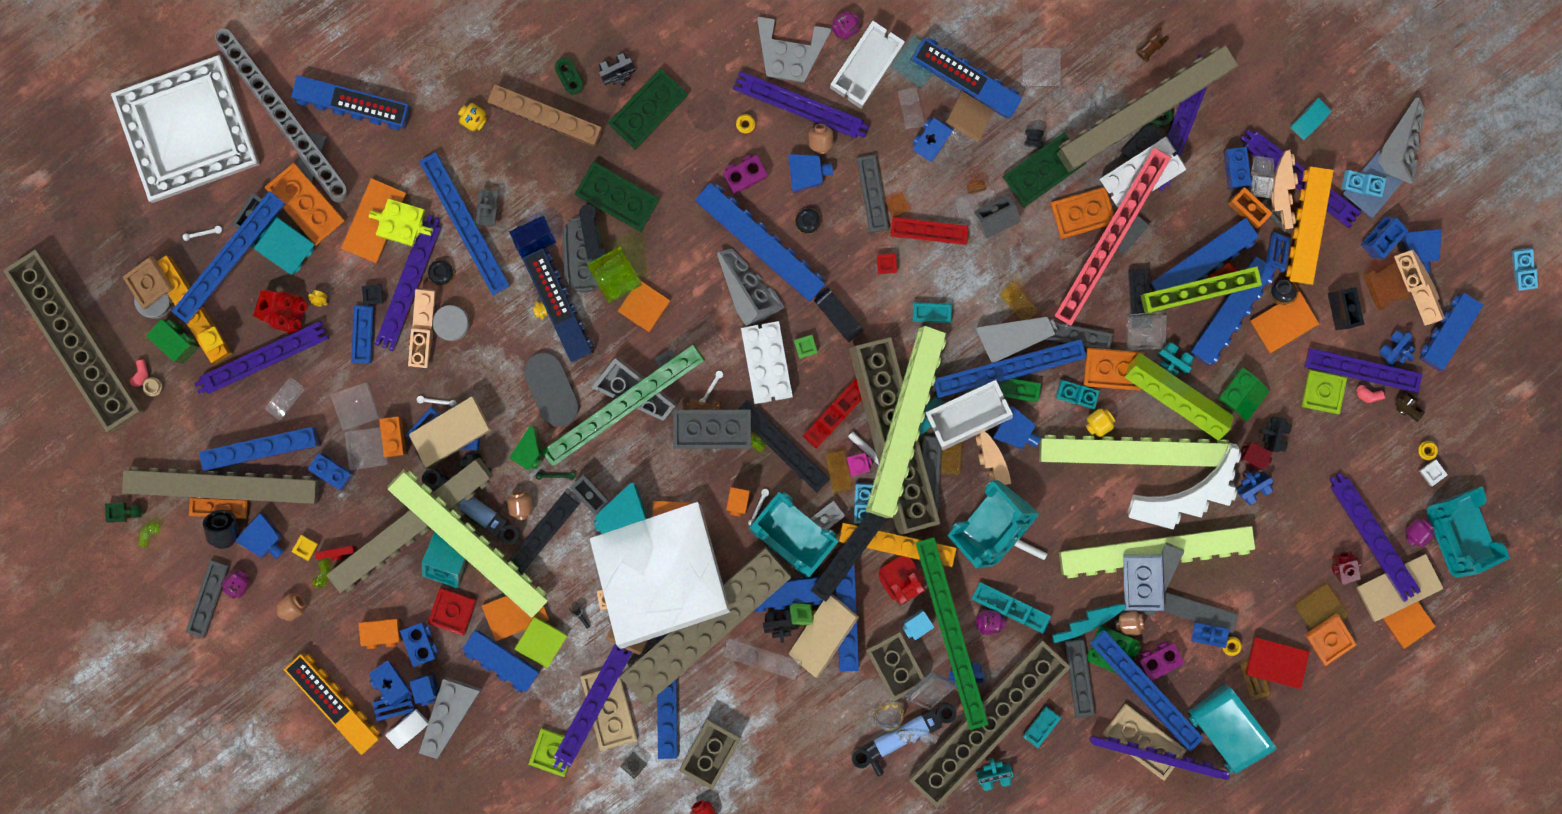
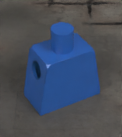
[789,154,833,193]
[1401,229,1441,274]
[992,406,1041,449]
[236,513,285,559]

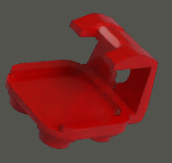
[253,290,307,333]
[878,556,926,606]

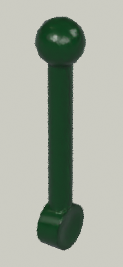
[535,472,576,480]

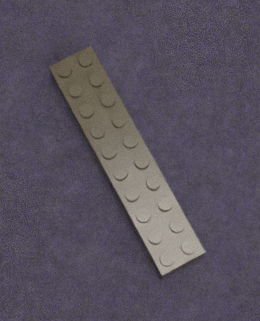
[1057,46,1238,173]
[3,249,145,433]
[849,337,940,535]
[620,546,791,706]
[908,639,1071,808]

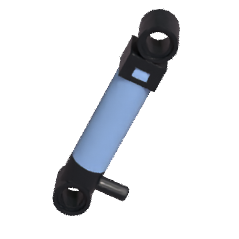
[422,469,521,544]
[851,702,956,777]

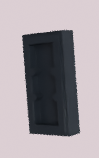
[1121,124,1161,160]

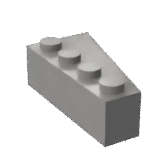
[592,357,678,421]
[419,677,482,759]

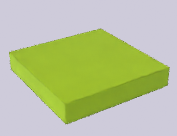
[1301,369,1347,415]
[514,616,567,668]
[528,728,569,777]

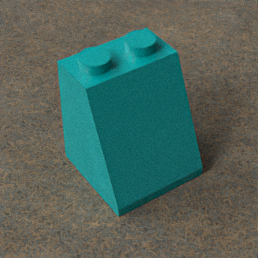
[252,216,314,275]
[594,482,648,534]
[421,531,467,588]

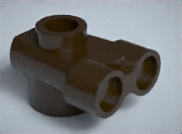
[1395,392,1425,423]

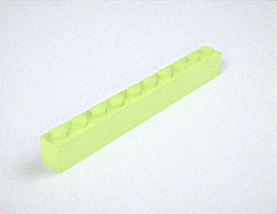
[866,326,946,518]
[1039,435,1229,467]
[387,469,548,618]
[1059,526,1255,578]

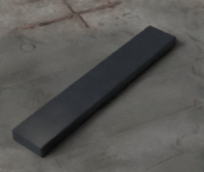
[738,399,830,493]
[507,492,580,575]
[810,512,888,602]

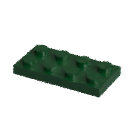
[608,68,688,150]
[1002,132,1087,208]
[574,161,660,233]

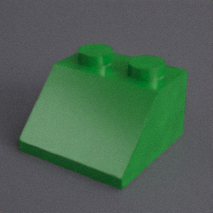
[1216,368,1270,422]
[509,425,543,471]

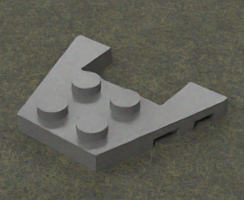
[757,17,831,83]

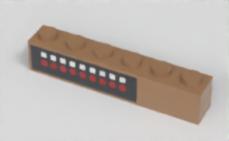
[487,84,603,148]

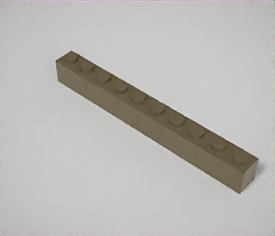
[326,458,493,593]
[122,467,319,504]

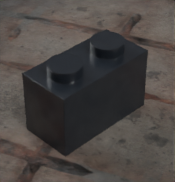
[1327,287,1365,330]

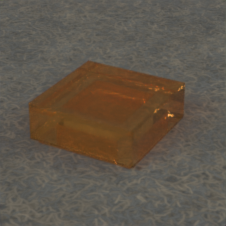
[884,192,910,217]

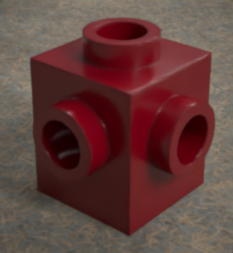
[1331,551,1361,585]

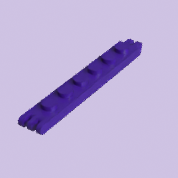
[1159,55,1207,191]
[733,71,869,139]
[1240,130,1361,228]
[375,214,441,351]
[194,321,330,394]
[1330,473,1421,602]
[553,644,632,772]
[1089,735,1230,780]

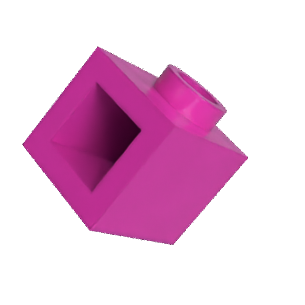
[846,453,872,476]

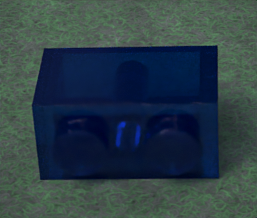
[509,216,557,258]

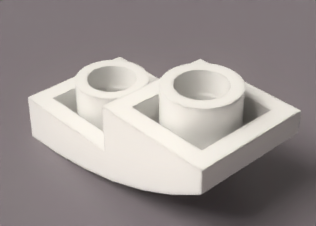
[385,709,429,749]

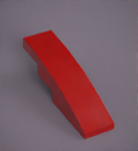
[802,378,862,449]

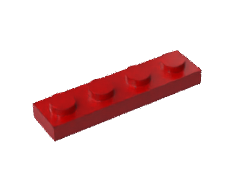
[890,217,968,246]

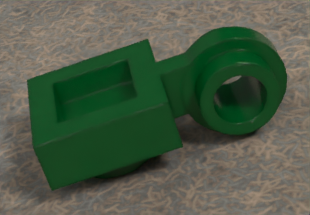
[105,503,144,523]

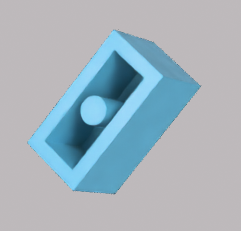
[902,609,935,640]

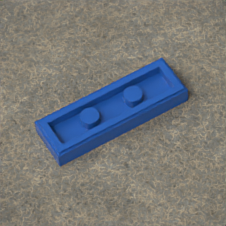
[351,305,374,364]

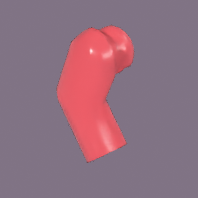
[130,359,149,387]
[1356,385,1385,403]

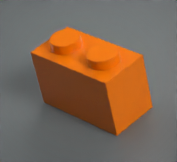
[1227,187,1273,229]
[379,417,407,457]
[726,487,750,517]
[358,618,402,649]

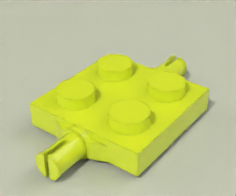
[369,199,433,247]

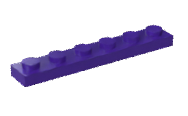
[1304,348,1422,393]

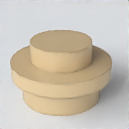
[143,377,162,396]

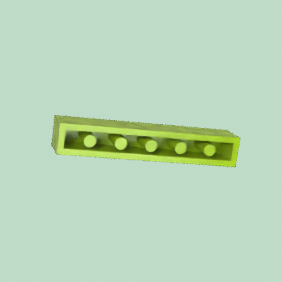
[1140,266,1262,314]
[1125,352,1234,441]

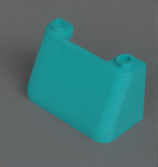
[947,480,1039,569]
[1427,486,1510,577]
[748,492,839,578]
[1188,684,1277,774]

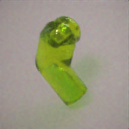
[751,436,766,453]
[137,522,160,547]
[312,560,330,588]

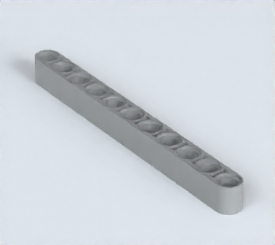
[215,29,347,202]

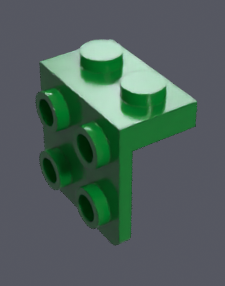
[1087,626,1141,674]

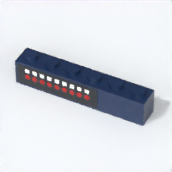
[522,248,594,363]

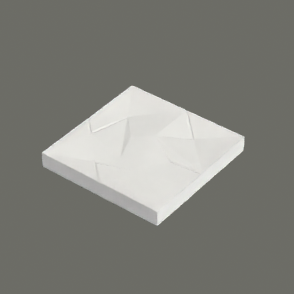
[111,55,260,203]
[590,502,730,649]

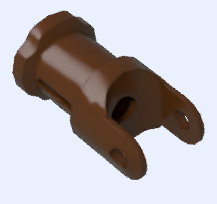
[1136,27,1169,62]

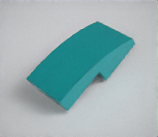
[1290,97,1332,140]
[1055,380,1100,409]

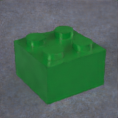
[146,319,199,364]

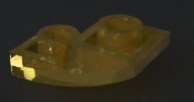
[999,282,1038,321]
[940,442,962,475]
[826,451,852,494]

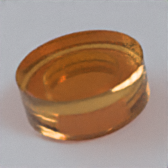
[967,181,987,194]

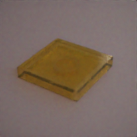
[1294,584,1348,630]

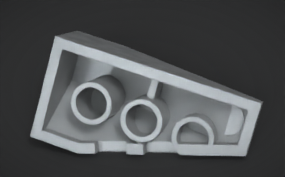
[1378,98,1425,183]
[717,249,784,327]

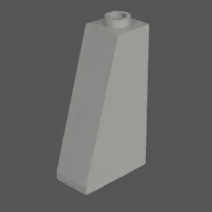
[976,317,1057,363]

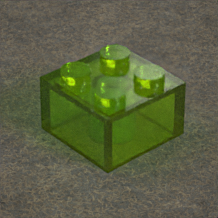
[587,246,642,303]

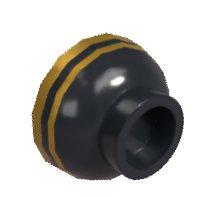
[794,208,822,235]
[428,259,455,287]
[1270,279,1298,306]

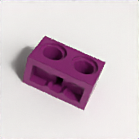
[723,154,768,195]
[1137,641,1185,681]

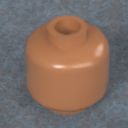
[808,124,834,154]
[507,490,534,520]
[276,593,306,622]
[1115,611,1145,637]

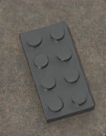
[673,410,751,449]

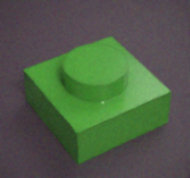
[794,335,818,359]
[790,603,813,625]

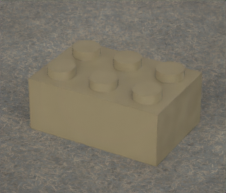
[865,631,927,702]
[679,718,741,790]

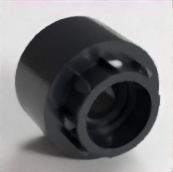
[203,510,239,549]

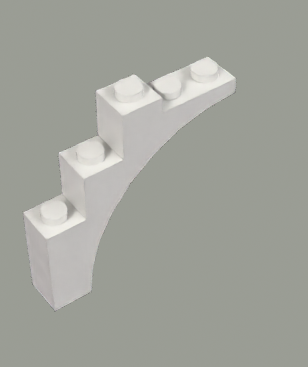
[1128,443,1241,529]

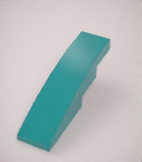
[972,582,1052,634]
[1051,603,1126,643]

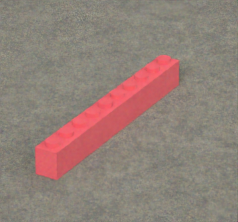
[1055,147,1172,326]

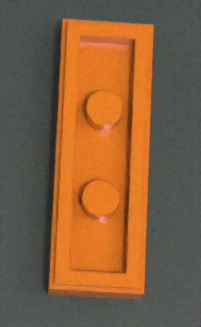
[189,497,249,519]

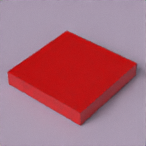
[427,587,477,636]

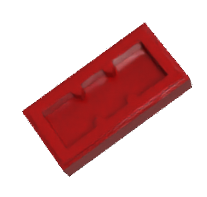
[315,545,357,561]

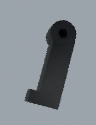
[579,204,607,261]

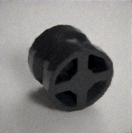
[1024,129,1044,147]

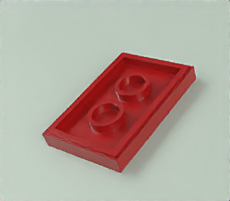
[1245,637,1310,689]

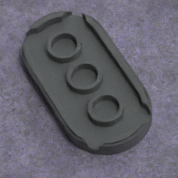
[562,216,603,293]
[524,353,578,426]

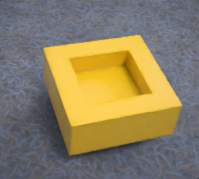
[197,326,225,353]
[291,535,319,561]

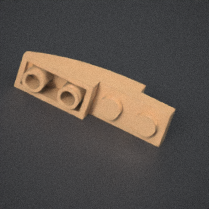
[1271,150,1298,229]
[1394,250,1445,326]
[408,288,436,368]
[976,431,1011,485]

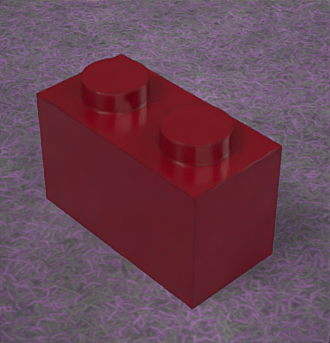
[1239,442,1273,470]

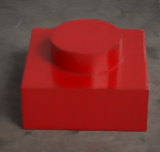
[876,254,897,274]

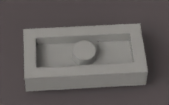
[810,501,845,531]

